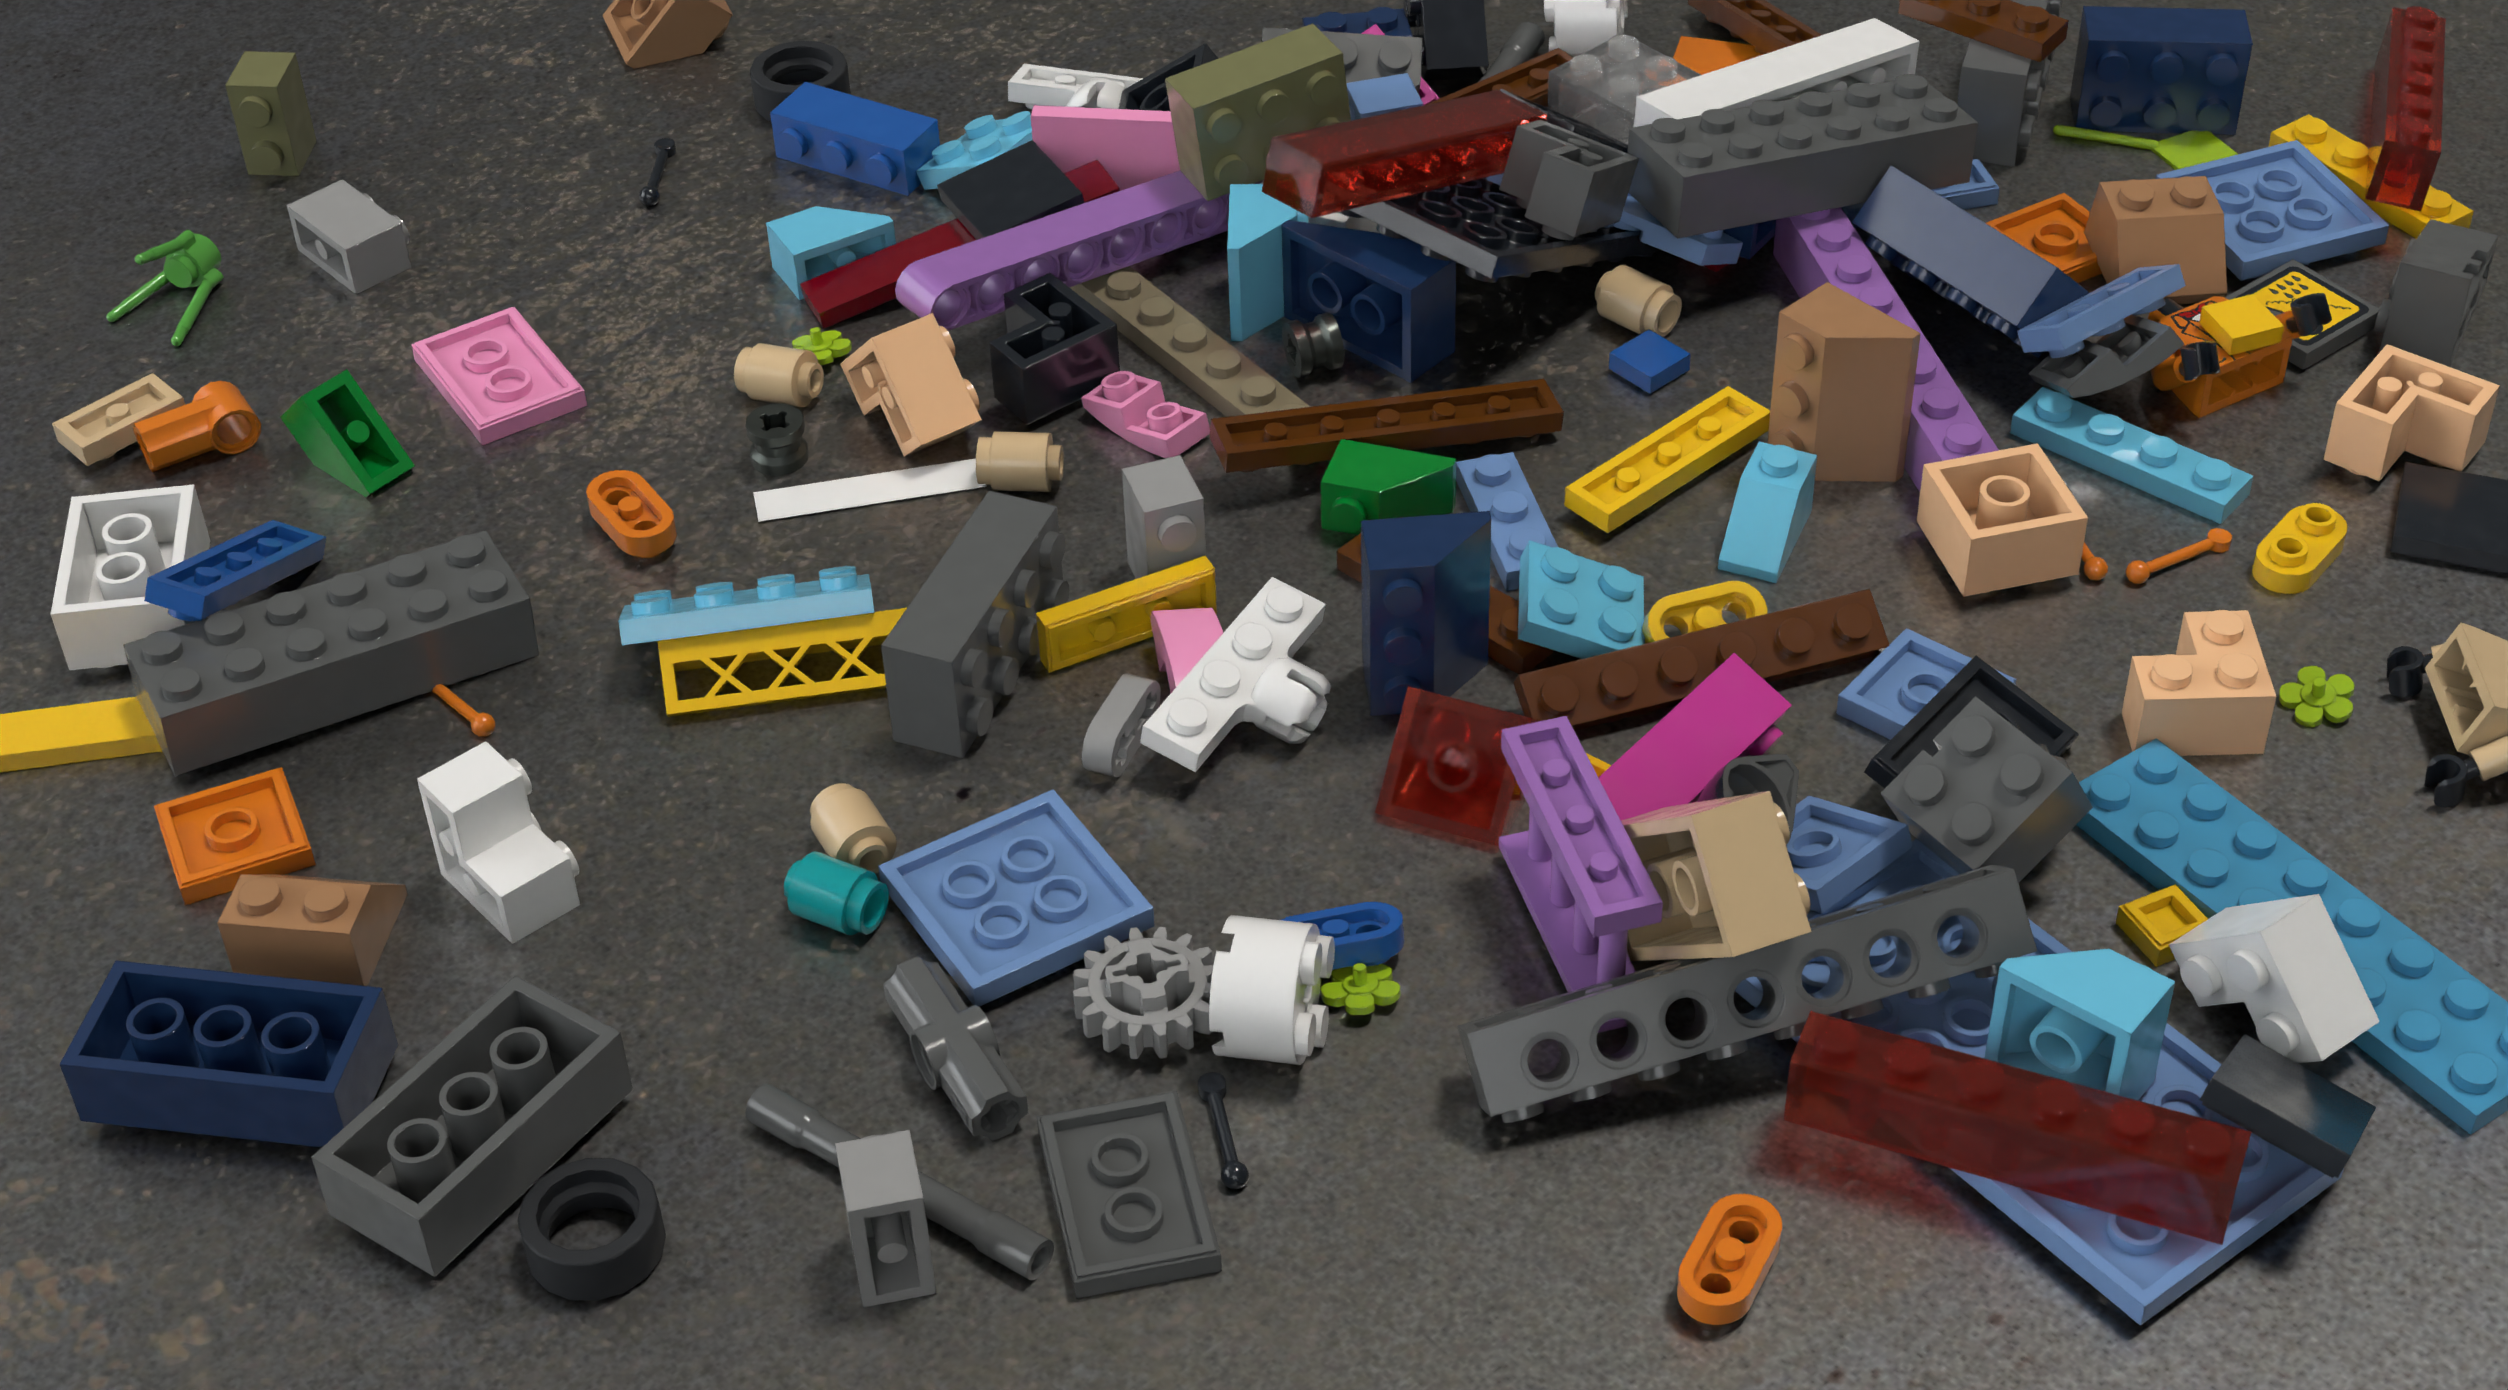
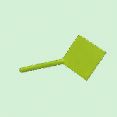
[2053,125,2238,170]

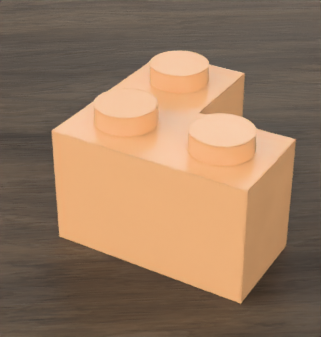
[840,313,982,457]
[2323,344,2500,481]
[2122,610,2277,756]

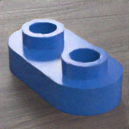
[1281,902,1405,970]

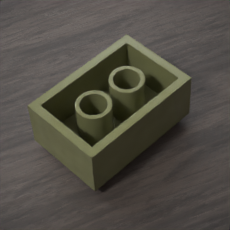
[1165,23,1354,201]

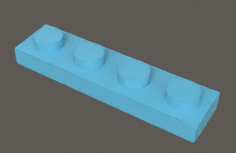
[2010,387,2253,524]

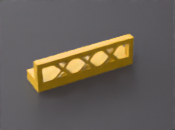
[657,608,907,717]

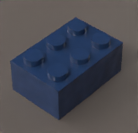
[2070,6,2253,135]

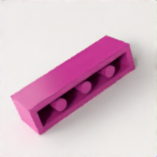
[1598,653,1792,821]

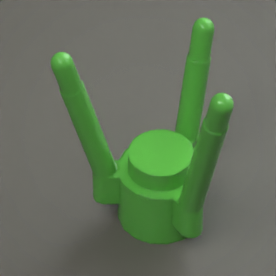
[106,230,223,346]

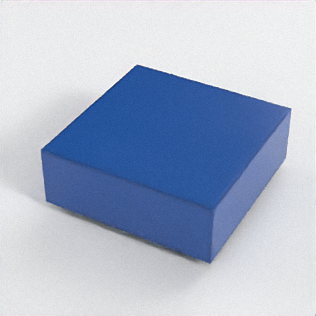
[1609,329,1691,394]

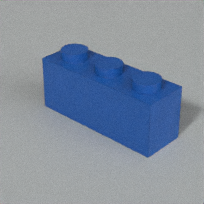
[770,82,940,196]

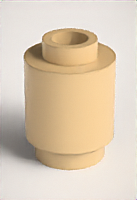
[1595,265,1682,337]
[734,343,824,407]
[976,431,1064,492]
[810,783,897,874]

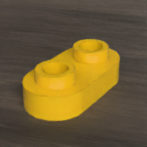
[2252,503,2347,594]
[1642,581,1768,643]

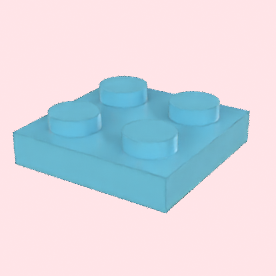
[916,111,1033,190]
[1518,540,1644,659]

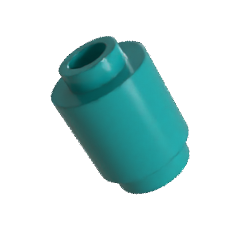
[784,851,889,935]

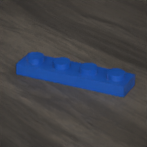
[144,520,326,621]

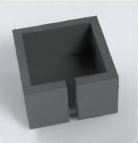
[1881,696,2093,883]

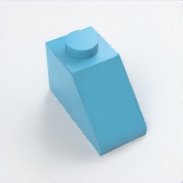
[766,206,896,300]
[1718,441,1817,583]

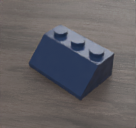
[1361,511,1491,716]

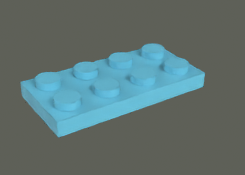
[618,566,875,646]

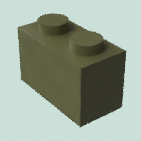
[225,51,317,176]

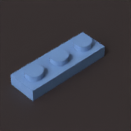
[2017,264,2186,358]
[1456,452,1558,591]

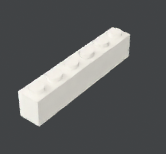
[1634,18,1920,127]

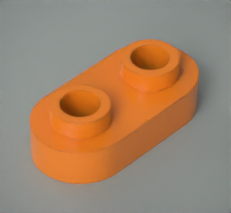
[586,470,677,558]
[1677,1194,1782,1325]

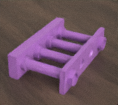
[1499,716,1663,1033]

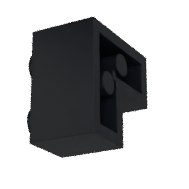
[1403,0,1489,81]
[989,273,1120,425]

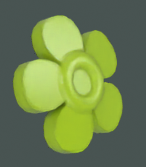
[792,327,852,365]
[2279,666,2355,727]
[1321,963,1401,1015]

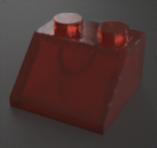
[1375,686,1539,846]

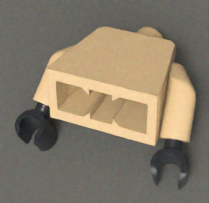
[2386,623,2508,807]

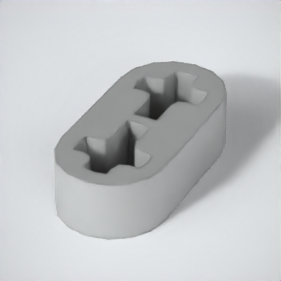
[1082,673,1161,778]

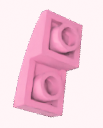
[1081,371,1210,458]
[1150,608,1223,694]

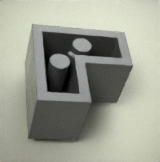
[1499,120,1639,240]

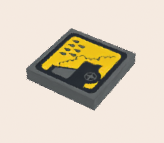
[2225,259,2380,370]

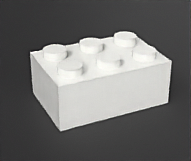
[51,484,210,670]

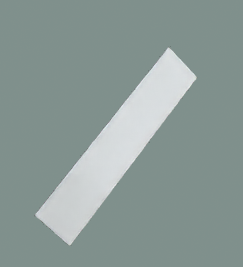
[753,458,987,522]

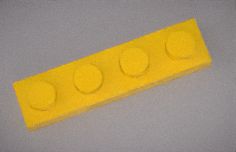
[2268,114,2474,239]
[1564,386,1770,533]

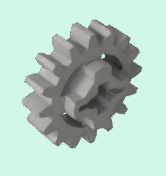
[1073,927,1213,1059]

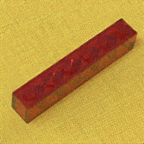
[2365,6,2446,212]
[1262,90,1547,218]
[1784,1011,2252,1245]

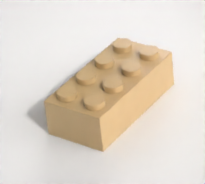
[1621,791,1812,961]

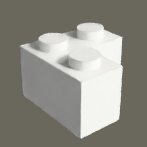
[417,741,580,944]
[2169,894,2380,1063]

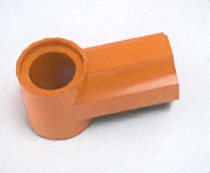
[133,381,261,472]

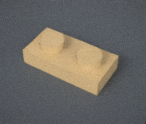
[52,373,185,466]

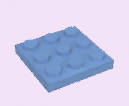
[2155,140,2389,281]
[878,789,1154,1006]

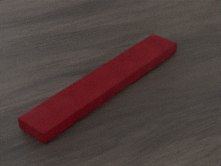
[800,160,1120,328]

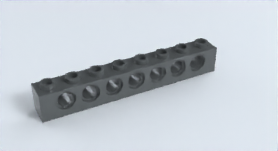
[1457,864,2037,1122]

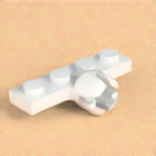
[1008,64,1143,109]
[1140,577,1331,772]

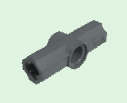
[883,956,1028,1141]

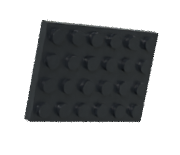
[1313,158,1663,283]

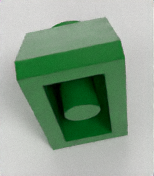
[280,369,415,497]
[1321,439,1456,535]

